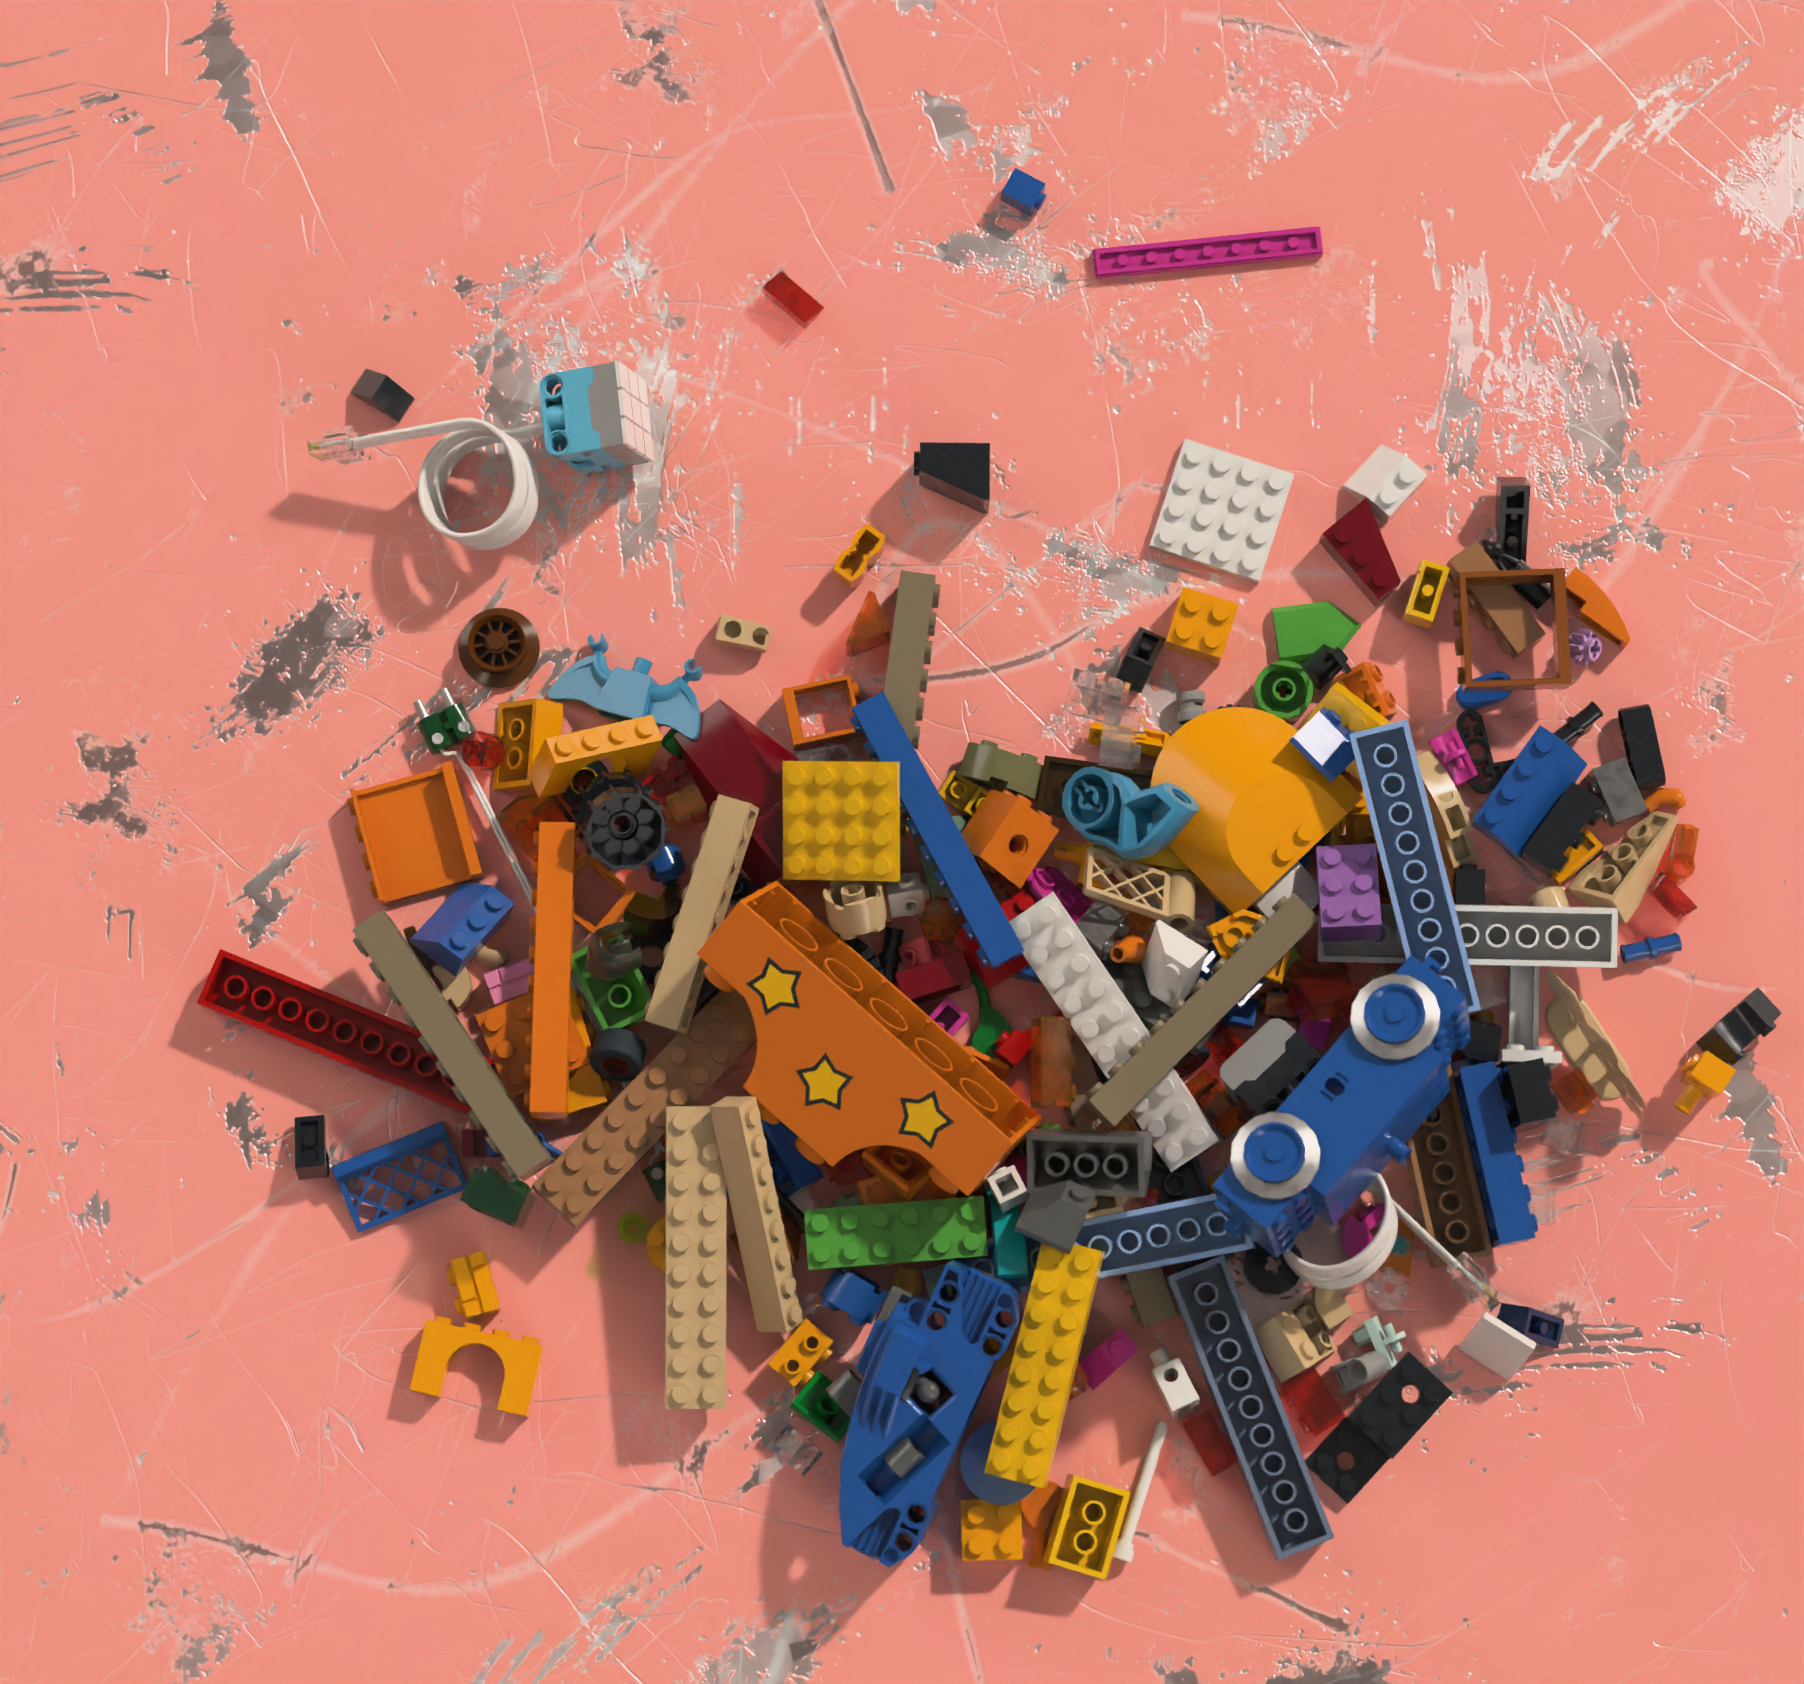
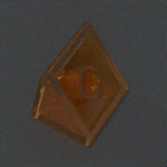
[845,591,890,657]

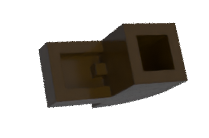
[622,881,682,940]

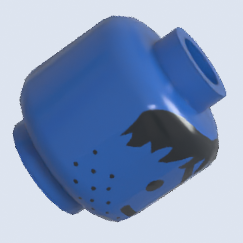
[645,840,686,886]

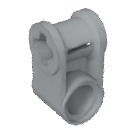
[1329,1351,1387,1395]

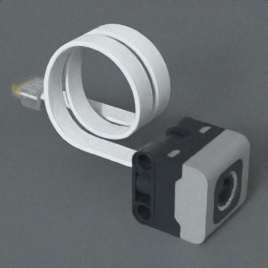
[1220,1018,1501,1313]

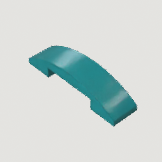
[982,1182,1028,1279]

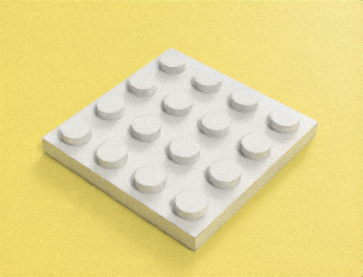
[1149,439,1295,583]

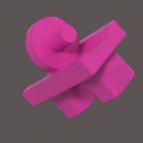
[1428,728,1478,786]

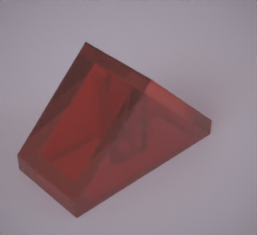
[1206,1023,1244,1069]

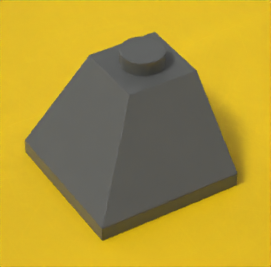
[1014,1180,1096,1254]

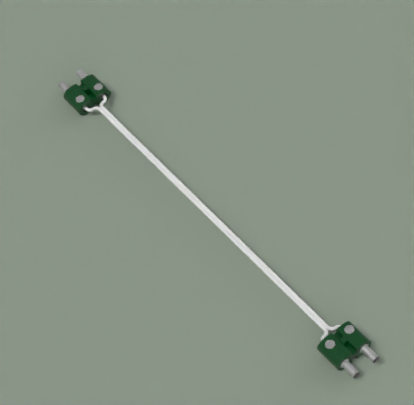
[413,687,665,1203]

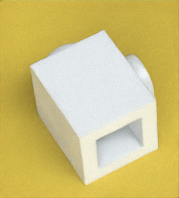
[987,1165,1028,1213]

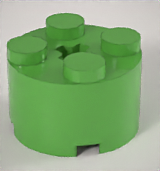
[1252,661,1313,723]

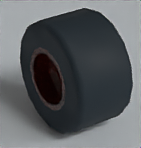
[590,1028,647,1082]

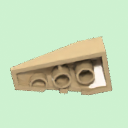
[1568,810,1679,923]

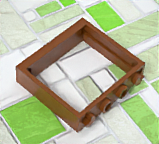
[1452,568,1572,693]

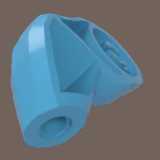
[1062,766,1199,860]

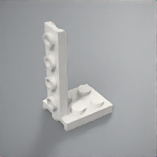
[1495,966,1562,1071]

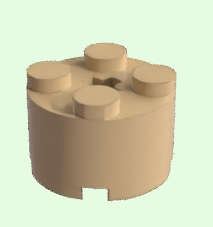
[823,880,887,940]

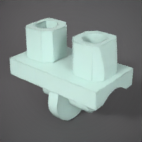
[1352,1316,1406,1370]

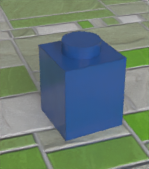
[1001,168,1047,216]

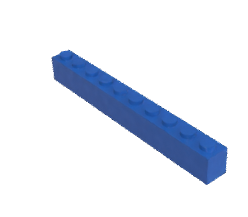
[849,692,1025,971]

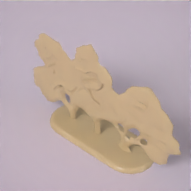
[1545,970,1646,1120]

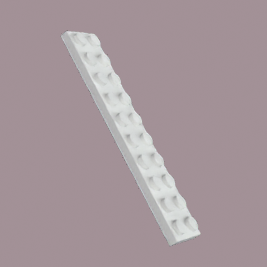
[1009,892,1221,1172]

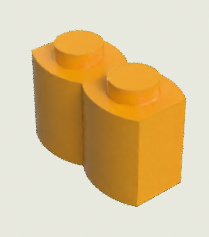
[834,524,885,589]

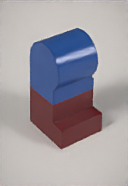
[462,1129,503,1159]

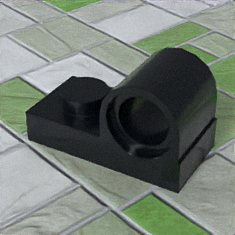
[294,1115,330,1180]

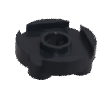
[1243,1241,1303,1295]

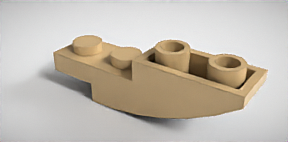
[1417,750,1477,869]

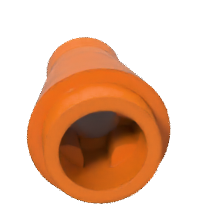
[1110,934,1147,964]

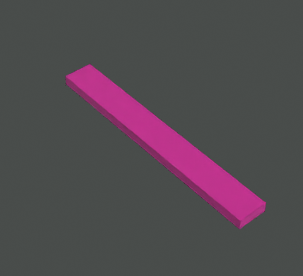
[1092,226,1323,279]

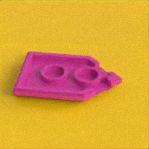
[1027,866,1094,924]

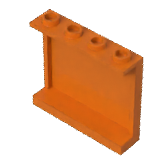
[347,761,485,905]

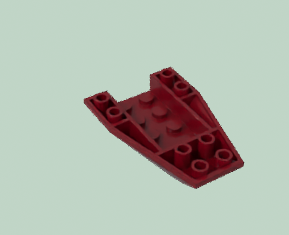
[673,699,801,890]

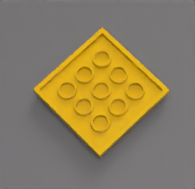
[782,761,900,882]

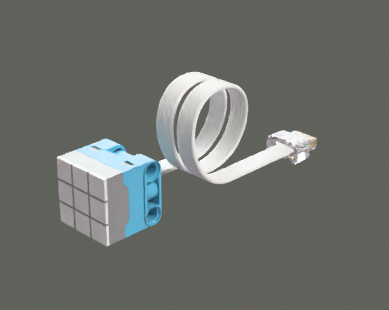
[307,361,654,550]

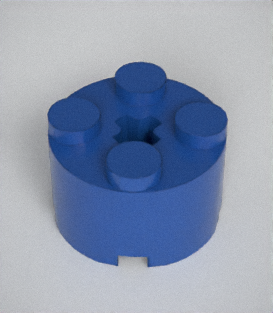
[820,1268,889,1327]

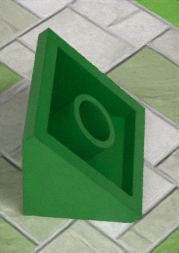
[789,1371,851,1444]

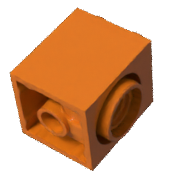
[961,789,1059,889]

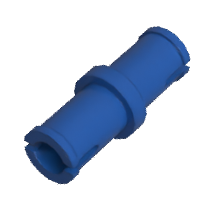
[1619,932,1682,964]

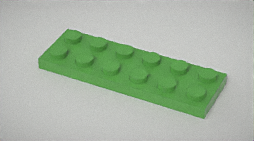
[804,1196,988,1271]

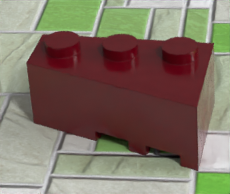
[1319,498,1401,606]

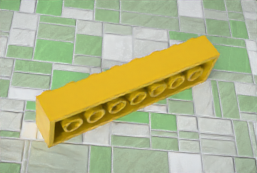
[984,1243,1105,1488]

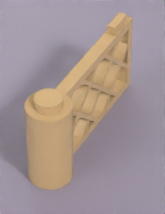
[1082,844,1196,934]

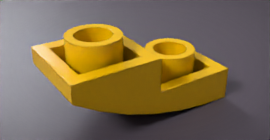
[938,770,989,818]

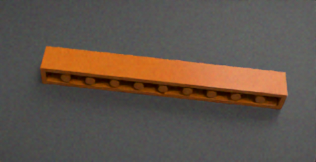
[524,822,577,1119]

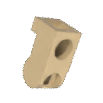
[713,614,772,653]

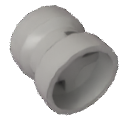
[1176,690,1206,724]

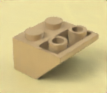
[1253,1298,1337,1383]

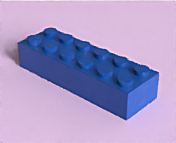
[1452,1061,1538,1249]

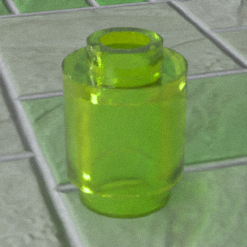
[617,1213,648,1245]

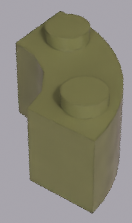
[958,740,1043,800]

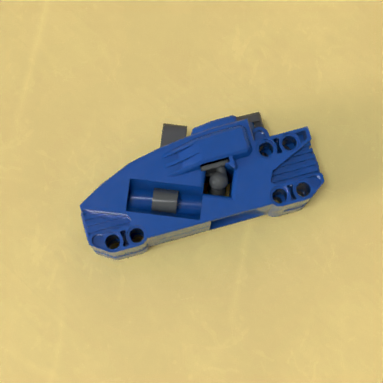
[826,1259,1024,1567]

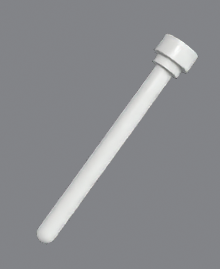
[1112,1421,1168,1563]

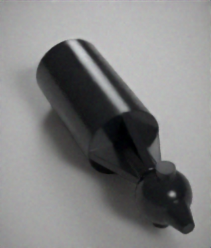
[1482,539,1551,610]

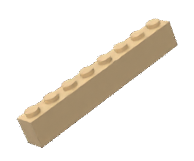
[645,794,760,1034]
[710,1096,803,1333]

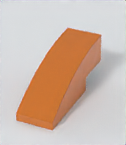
[1566,566,1631,650]

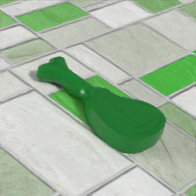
[970,971,1011,1057]

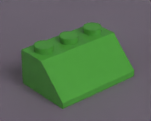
[572,930,653,1030]

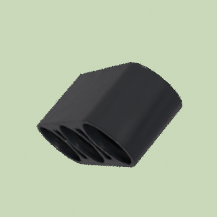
[1618,704,1666,790]

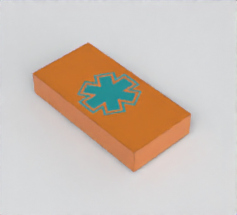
[1379,1217,1416,1277]

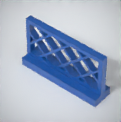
[331,1121,469,1233]

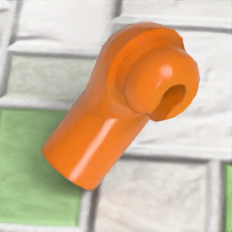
[1644,787,1686,814]

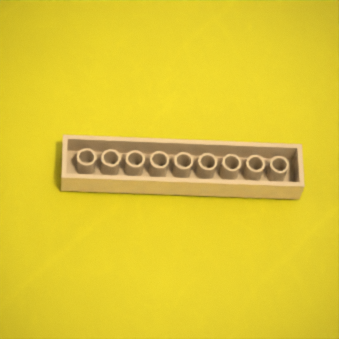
[664,1106,727,1409]

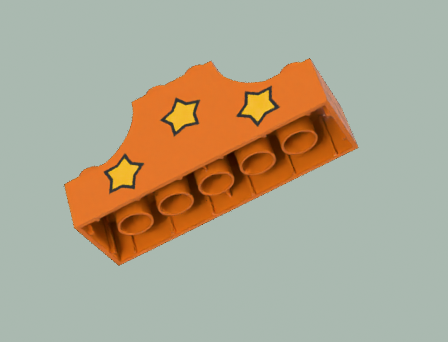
[697,881,1042,1196]

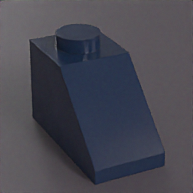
[1497,1303,1564,1349]

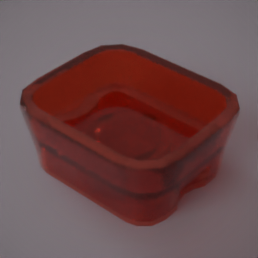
[1647,871,1697,921]

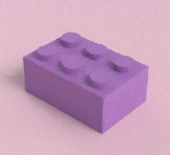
[1316,844,1382,942]

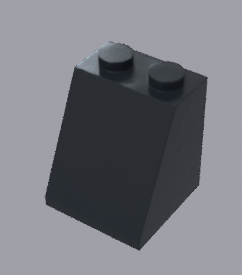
[914,442,990,513]

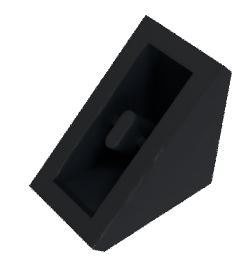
[351,368,415,423]

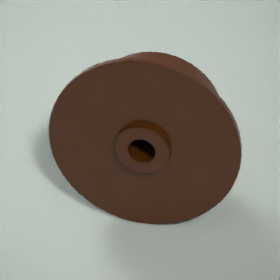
[458,608,540,688]

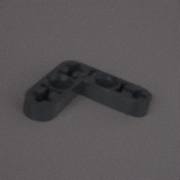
[1455,710,1516,794]

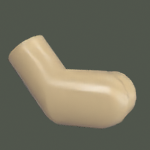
[475,945,510,969]

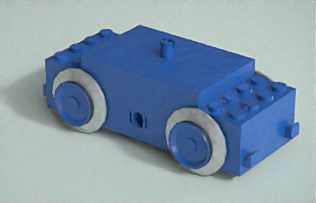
[1212,955,1471,1259]

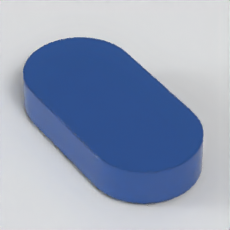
[1455,671,1512,711]

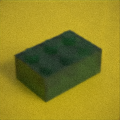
[460,1165,536,1230]

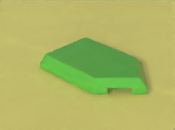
[1271,601,1362,663]

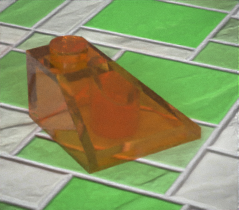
[495,793,580,863]

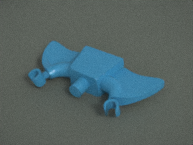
[548,633,703,741]

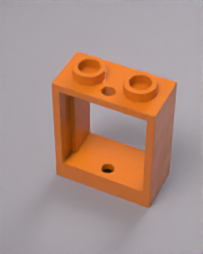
[781,675,862,750]
[574,851,635,938]

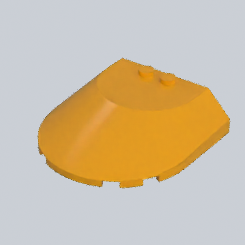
[1150,707,1363,915]

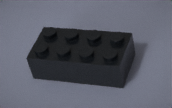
[1500,1058,1559,1133]

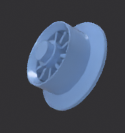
[960,1421,1036,1505]

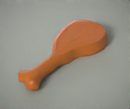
[1021,1480,1062,1572]

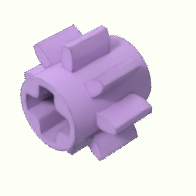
[1569,628,1602,666]

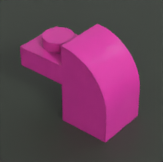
[1339,1203,1384,1259]

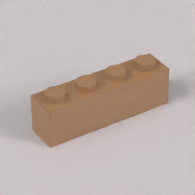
[1446,541,1546,659]

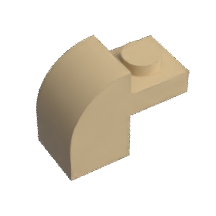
[432,964,473,1011]
[1312,1286,1354,1331]

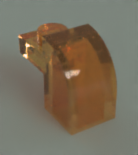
[1185,1069,1248,1139]

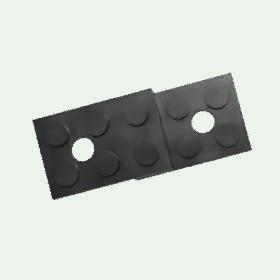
[1305,1351,1453,1504]

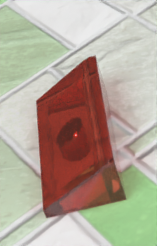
[762,271,824,329]

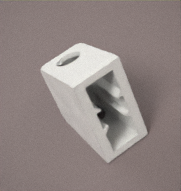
[1149,1347,1200,1422]

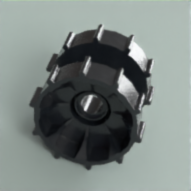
[570,769,670,872]

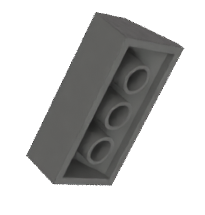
[1026,1129,1152,1197]

